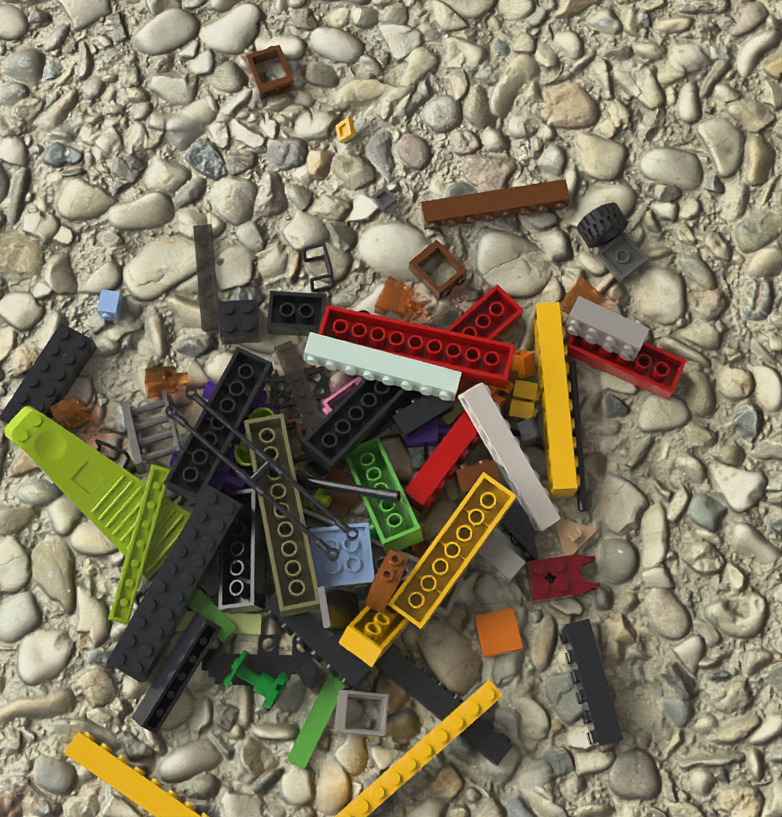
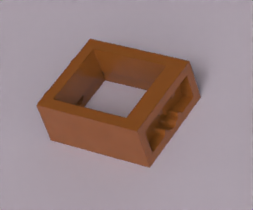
[365,549,408,614]

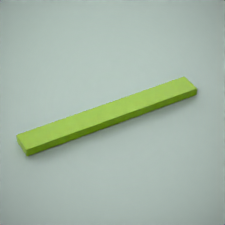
[108,464,171,624]

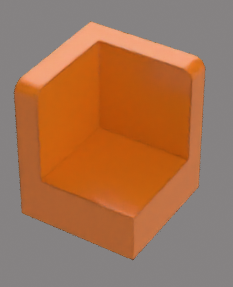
[511,349,536,379]

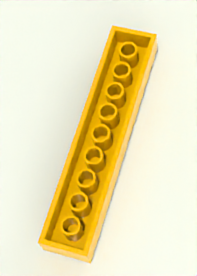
[533,302,580,498]

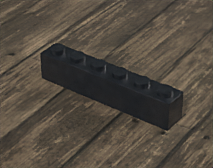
[131,612,222,734]

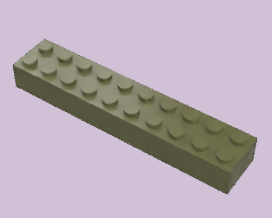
[244,414,320,617]

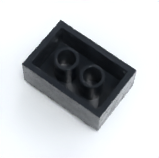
[267,291,327,336]

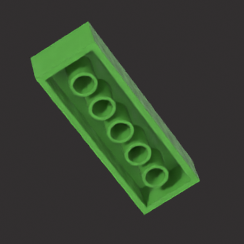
[345,437,424,555]

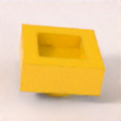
[336,118,356,143]

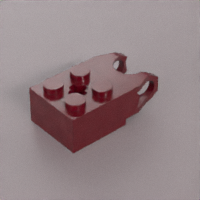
[525,554,601,604]

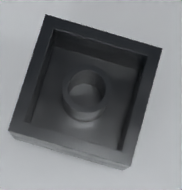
[219,299,260,345]

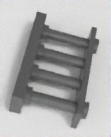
[120,389,184,474]

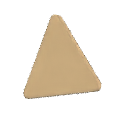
[554,519,596,556]

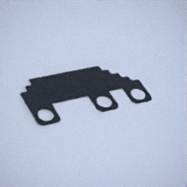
[201,634,312,686]

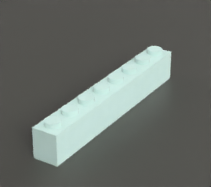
[304,332,462,401]

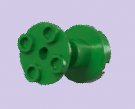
[223,650,289,711]

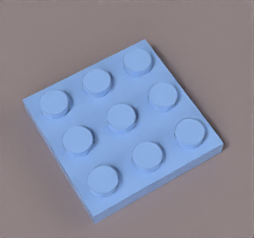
[309,522,374,588]

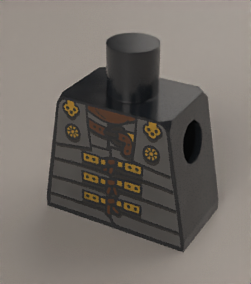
[510,417,542,450]

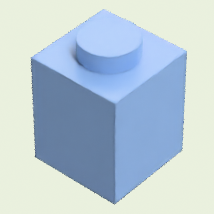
[97,289,123,321]

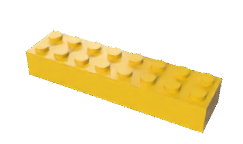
[388,472,517,630]

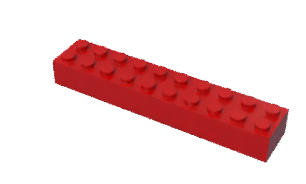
[318,305,515,389]

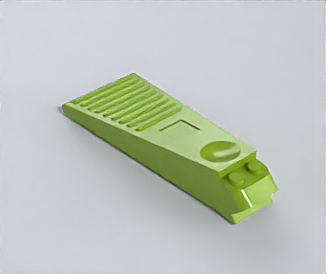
[4,406,191,580]

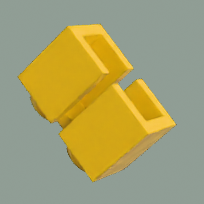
[507,379,541,423]

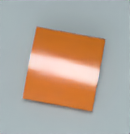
[474,608,523,658]

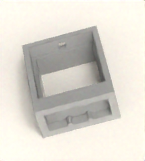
[334,690,391,737]

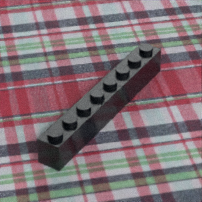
[374,643,513,767]

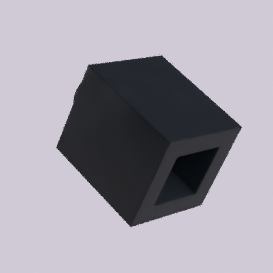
[296,658,325,689]

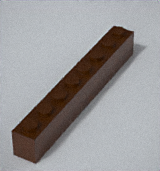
[420,179,570,230]

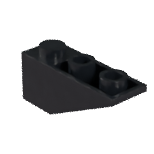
[497,502,539,561]

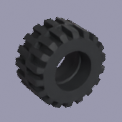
[577,202,628,248]

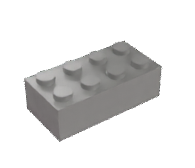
[565,296,650,361]
[474,534,526,587]

